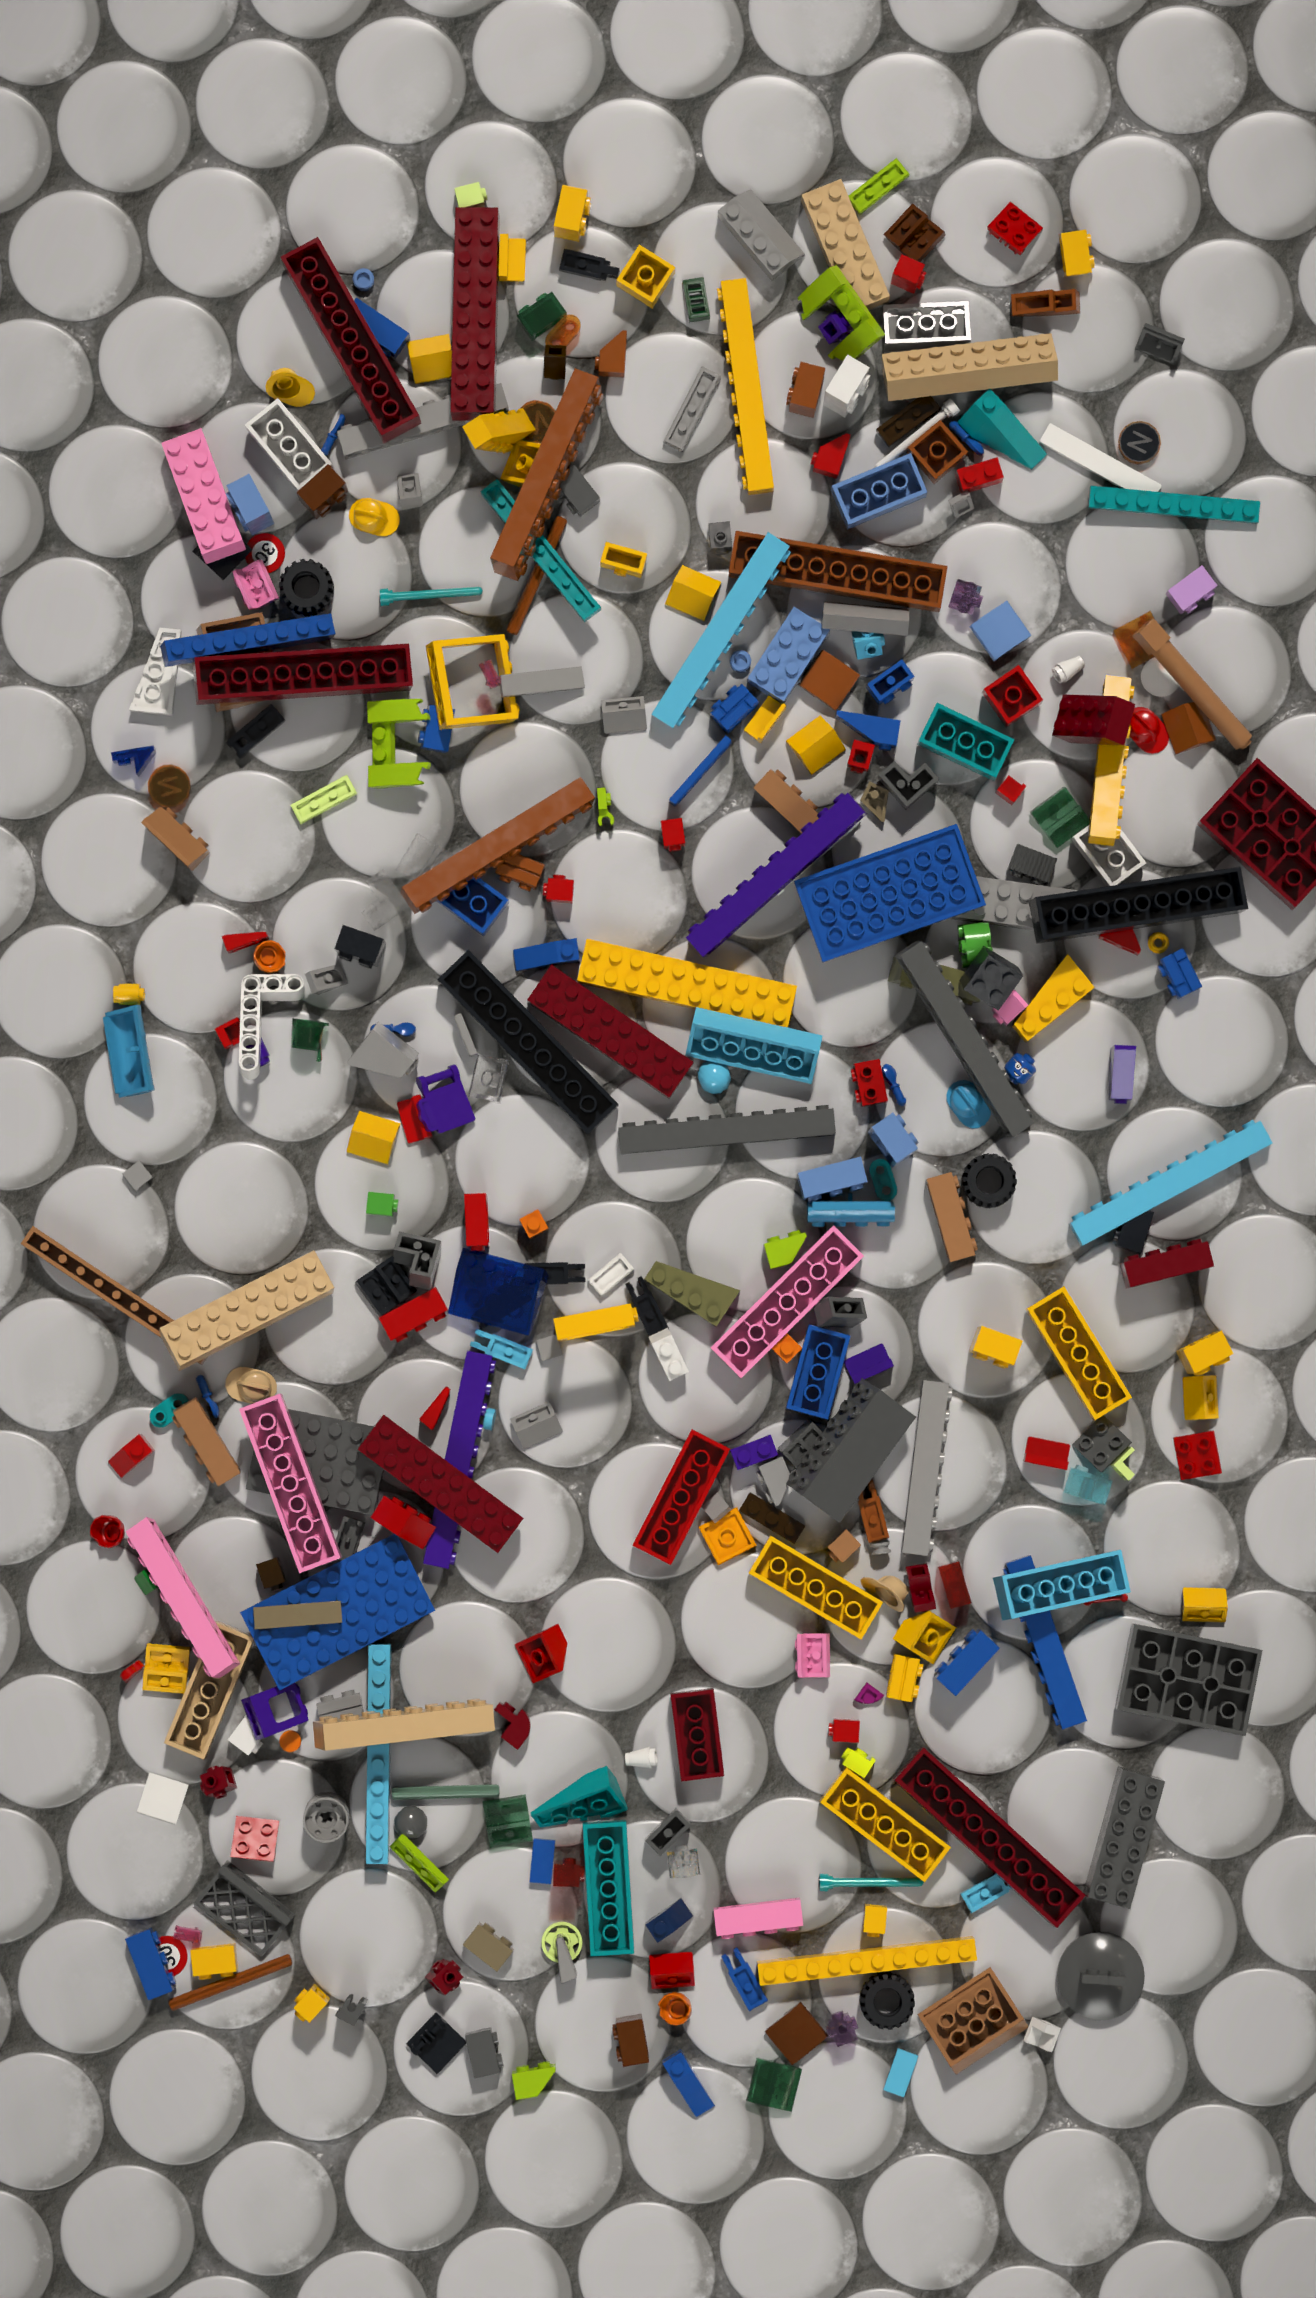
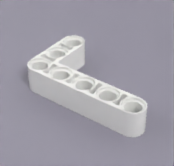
[239,974,305,1080]

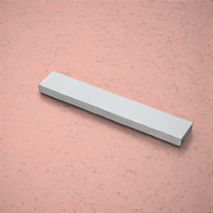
[1039,423,1162,492]

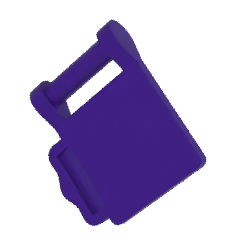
[416,1064,476,1134]

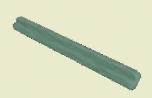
[392,1784,500,1800]

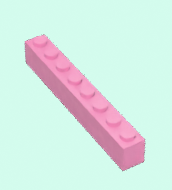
[126,1517,240,1678]

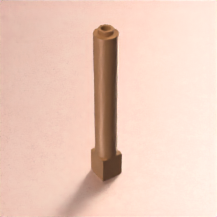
[1132,619,1252,750]

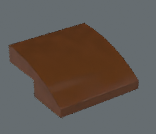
[884,203,946,262]
[765,2002,828,2065]

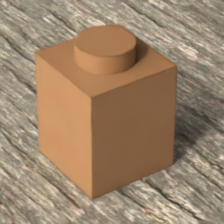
[827,1529,861,1563]

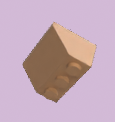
[141,807,210,871]

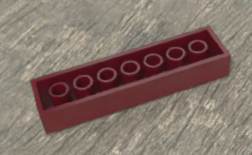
[527,965,694,1099]
[357,1414,524,1553]

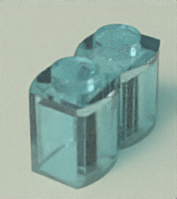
[1063,1465,1113,1505]

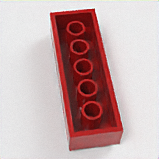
[632,1429,730,1565]

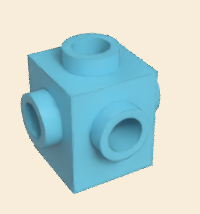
[851,631,885,660]

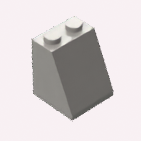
[347,1021,419,1078]

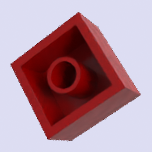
[982,665,1043,728]
[370,1496,436,1549]

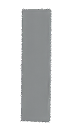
[663,366,721,452]
[498,666,585,698]

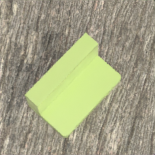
[1110,1447,1135,1481]

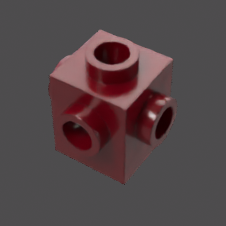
[200,1766,237,1799]
[425,1959,463,1995]

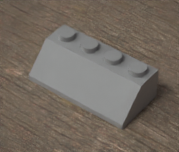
[718,189,805,281]

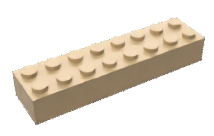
[882,333,1058,401]
[159,1250,335,1371]
[313,1699,495,1751]

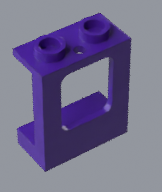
[241,1683,309,1741]

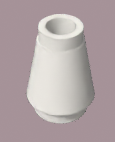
[1052,656,1085,683]
[625,1747,658,1768]

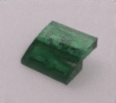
[1030,787,1090,848]
[483,1794,533,1848]
[746,2058,802,2112]

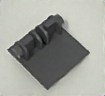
[1072,1415,1132,1473]

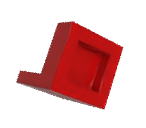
[995,775,1026,806]
[215,1017,240,1049]

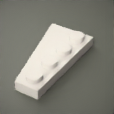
[129,628,182,716]

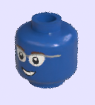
[1004,1053,1036,1085]

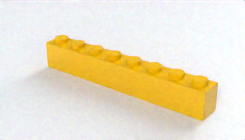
[1088,675,1134,846]

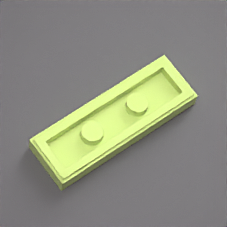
[290,775,357,824]

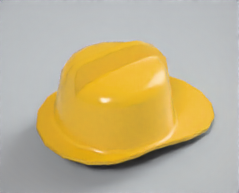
[265,368,315,407]
[349,498,400,536]

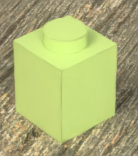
[454,182,488,207]

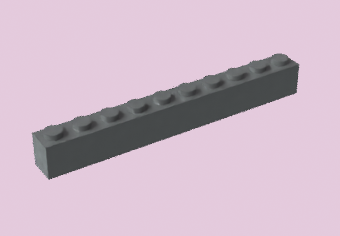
[895,941,1034,1137]
[618,1105,836,1154]

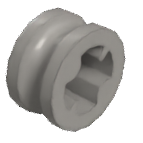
[870,1541,891,1555]

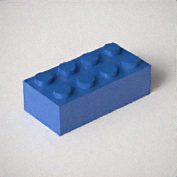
[786,1324,851,1420]

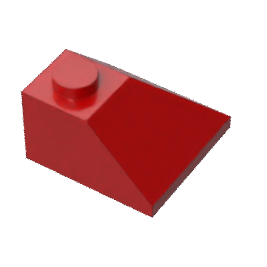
[514,1624,568,1683]

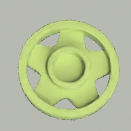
[542,1921,582,1963]

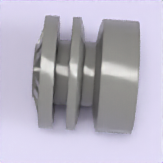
[303,1792,350,1843]

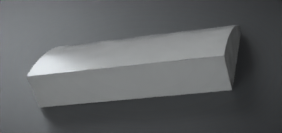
[883,301,971,351]
[822,602,909,636]

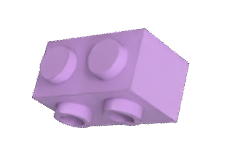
[1166,565,1218,614]

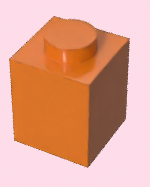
[519,1209,549,1239]
[771,1333,802,1364]

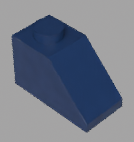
[645,1898,693,1943]

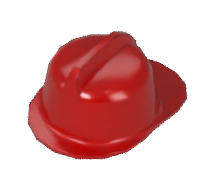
[1129,707,1169,754]

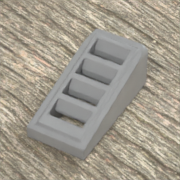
[556,1933,577,1983]

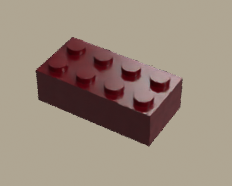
[1052,694,1135,746]
[1120,1238,1214,1289]
[670,1688,724,1782]

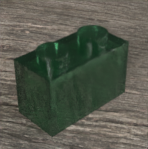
[517,292,567,341]

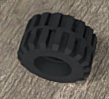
[279,559,334,616]
[961,1153,1017,1209]
[859,1972,915,2030]

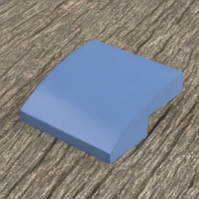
[969,601,1031,661]

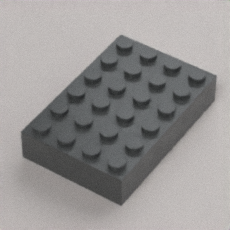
[246,1409,384,1515]
[1115,1623,1263,1736]

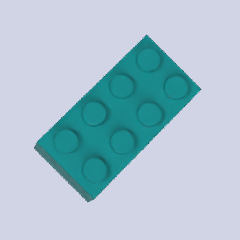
[917,703,1015,781]

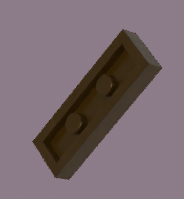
[876,396,940,447]
[739,1492,805,1544]

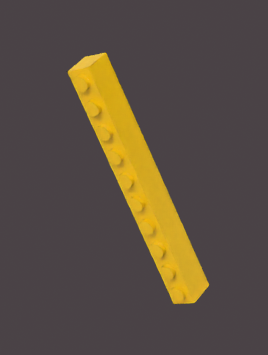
[717,278,774,495]
[757,1936,977,1986]

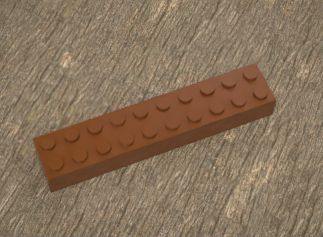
[490,368,603,581]
[728,531,948,612]

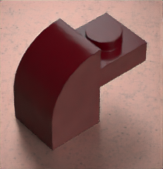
[906,1563,936,1613]
[494,1702,531,1750]

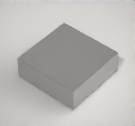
[948,491,974,518]
[122,1160,153,1191]
[536,1335,563,1361]
[701,1492,732,1523]

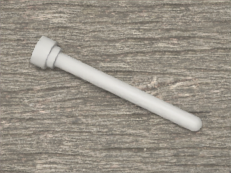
[874,398,960,468]

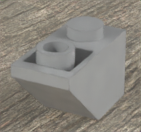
[756,1456,790,1506]

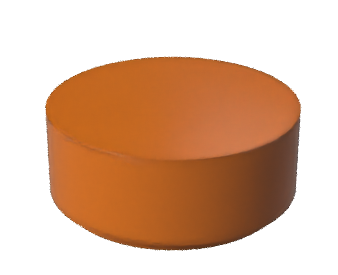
[279,1730,302,1752]

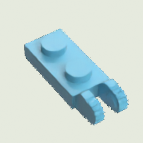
[470,1329,533,1369]
[960,1874,1011,1913]

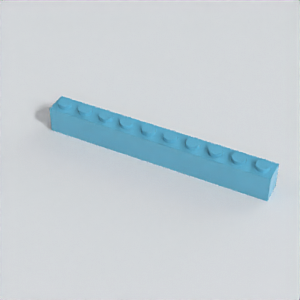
[651,532,791,728]
[1069,1120,1272,1246]
[366,1643,392,1864]

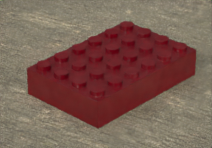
[1197,758,1316,910]

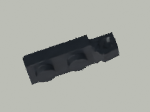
[559,249,620,281]

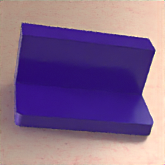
[844,1343,894,1384]

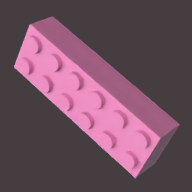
[161,428,246,564]

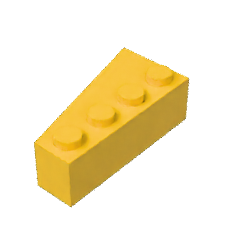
[462,408,536,454]
[1012,954,1095,1043]

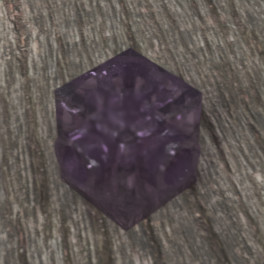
[948,579,983,615]
[826,2011,858,2047]

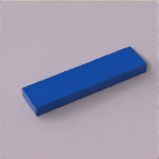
[669,735,731,807]

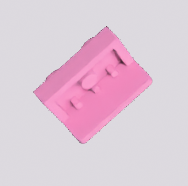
[232,560,279,610]
[795,1633,830,1678]

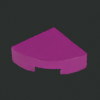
[854,1682,884,1704]

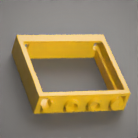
[426,634,520,730]
[553,1303,639,1342]

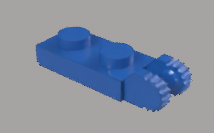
[721,1947,768,2011]

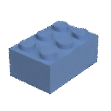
[225,474,274,535]
[797,1157,868,1203]

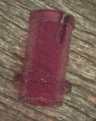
[479,660,502,689]
[173,1925,202,1945]

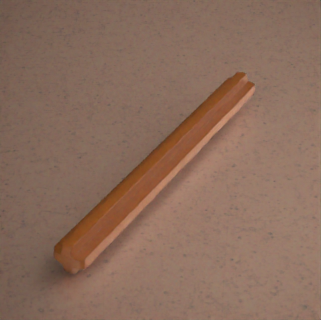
[507,516,567,635]
[168,1954,292,2011]

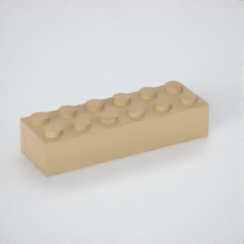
[801,179,890,310]
[164,1620,254,1760]

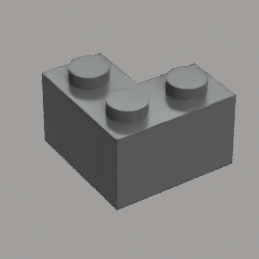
[877,761,939,810]
[394,1231,441,1290]

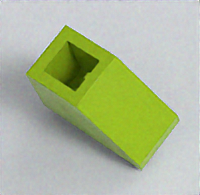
[764,1230,807,1270]
[512,2061,556,2100]

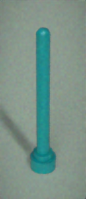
[380,587,483,606]
[819,1874,924,1891]

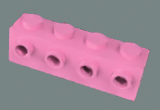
[713,1897,803,1939]

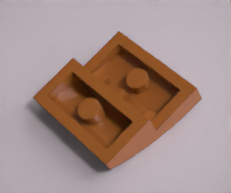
[798,650,860,710]

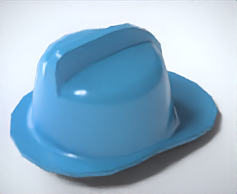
[946,1080,991,1128]

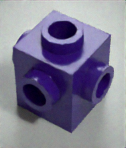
[818,311,854,344]

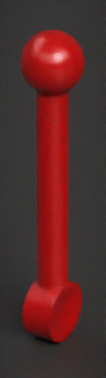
[1083,1594,1128,1606]

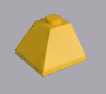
[893,1611,956,1664]

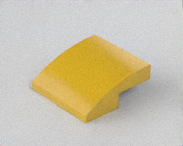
[142,1643,190,1694]

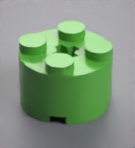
[957,922,993,968]

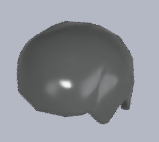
[394,1806,427,1840]

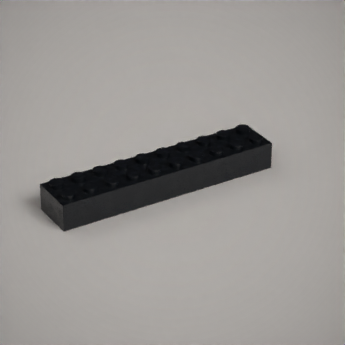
[1029,867,1249,944]
[437,949,619,1135]

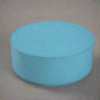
[483,1408,496,1431]

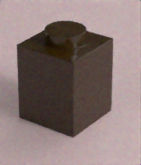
[544,345,567,380]
[256,1557,286,1591]

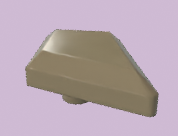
[860,781,889,823]

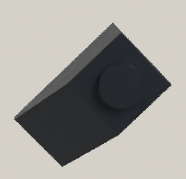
[1113,1211,1154,1254]

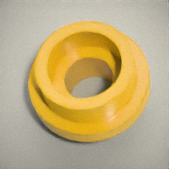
[1147,932,1169,954]

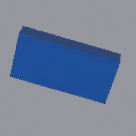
[530,1838,555,1884]

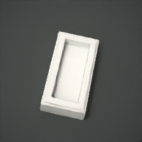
[588,1252,634,1297]

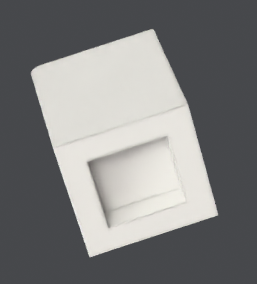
[1023,2017,1061,2052]

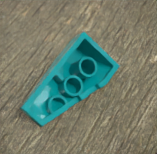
[957,389,1047,470]
[531,1766,628,1828]

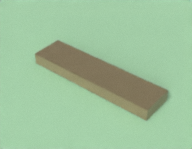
[253,1600,342,1629]

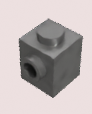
[708,521,732,555]

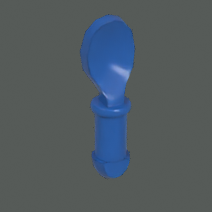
[321,414,346,456]
[949,421,984,456]
[370,1022,416,1037]
[882,1064,906,1107]
[196,1375,219,1418]

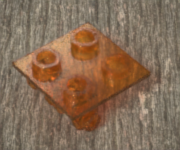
[1113,611,1155,669]

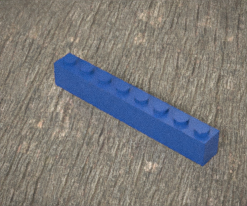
[160,613,336,667]
[1003,1555,1087,1729]

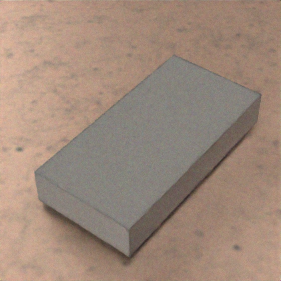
[454,1013,478,1057]

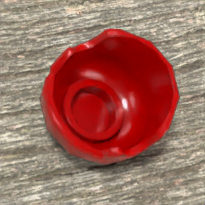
[90,1515,125,1548]

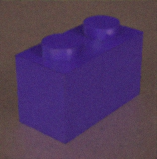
[730,1435,778,1470]

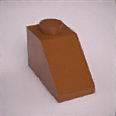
[595,330,627,378]

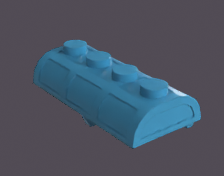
[103,1005,155,1098]
[807,1193,895,1227]

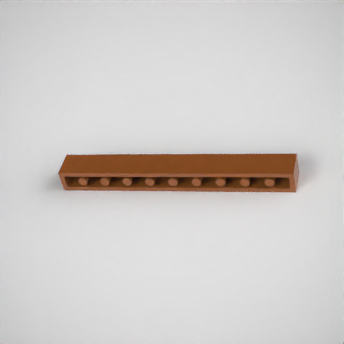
[400,777,595,914]

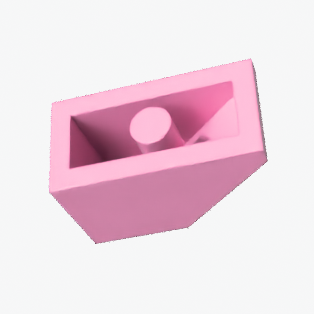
[992,990,1028,1026]

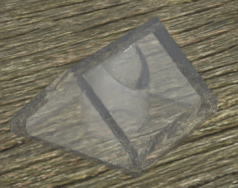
[468,1055,510,1104]

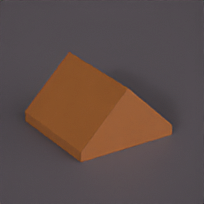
[1161,702,1216,755]

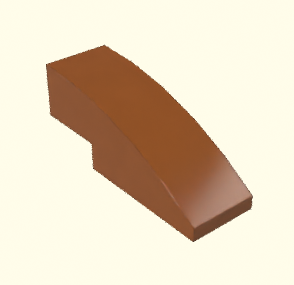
[1011,289,1080,317]

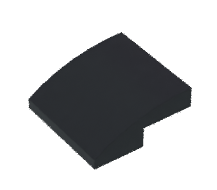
[355,1256,417,1317]

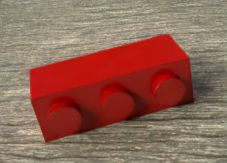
[379,1287,449,1343]

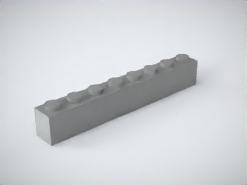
[337,383,509,460]
[901,1380,953,1556]

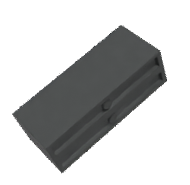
[786,1378,916,1523]
[1083,1766,1165,1909]

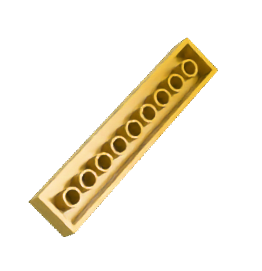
[577,939,797,1028]

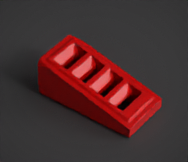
[222,931,269,954]
[419,1386,451,1430]

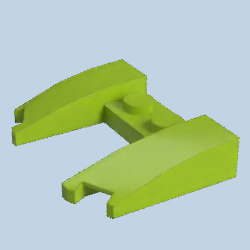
[798,265,886,361]
[367,699,431,789]

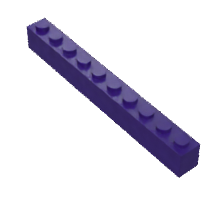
[423,1351,496,1569]

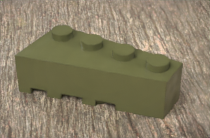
[888,956,980,1006]
[644,1261,740,1327]

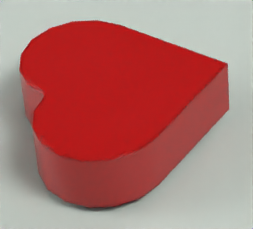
[120,1660,145,1682]

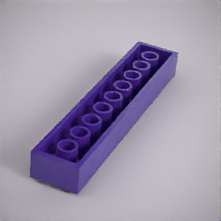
[686,793,868,957]

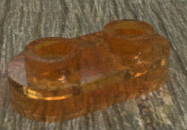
[545,315,581,346]

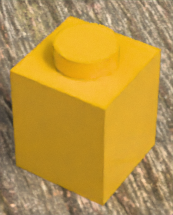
[862,1904,887,1937]

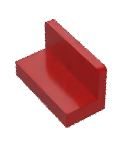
[397,1094,433,1144]
[1023,1437,1070,1470]
[649,1952,695,1989]

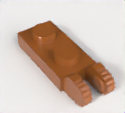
[858,1479,889,1543]

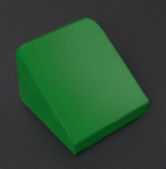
[134,1569,158,1595]

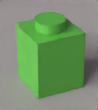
[366,1192,399,1217]

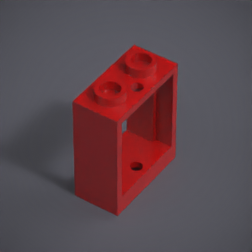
[464,1193,490,1252]

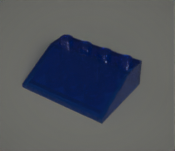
[448,1248,549,1336]

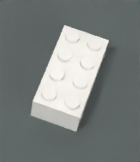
[245,398,334,491]

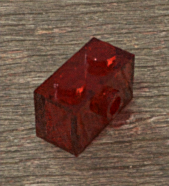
[553,1858,585,1887]

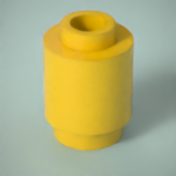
[113,984,145,1005]

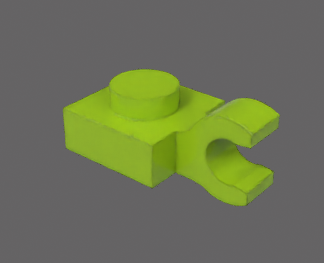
[597,787,614,826]

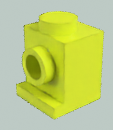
[841,1746,876,1778]

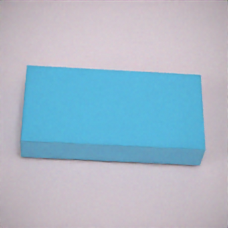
[883,2048,918,2097]

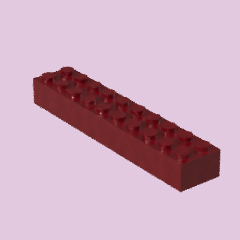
[451,207,500,421]
[280,237,421,444]
[192,643,413,705]
[892,1747,1086,1928]

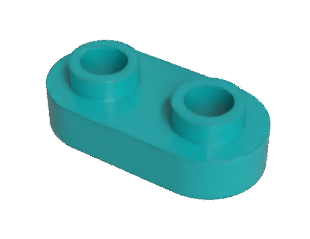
[869,1159,897,1201]
[150,1393,189,1428]

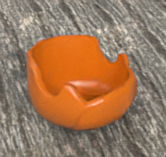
[253,940,286,973]
[658,1992,692,2026]

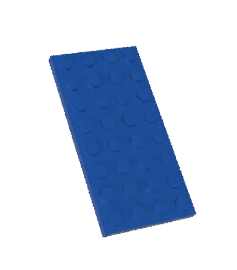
[794,824,986,963]
[240,1534,435,1690]

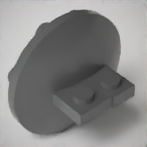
[1057,1932,1145,2020]

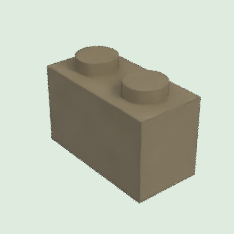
[463,1922,514,1972]

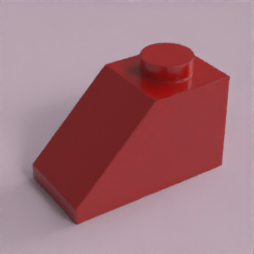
[811,433,851,479]
[1098,929,1141,956]
[108,1434,155,1478]

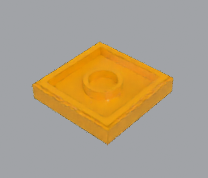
[699,1507,757,1565]

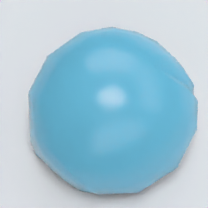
[698,1061,731,1094]

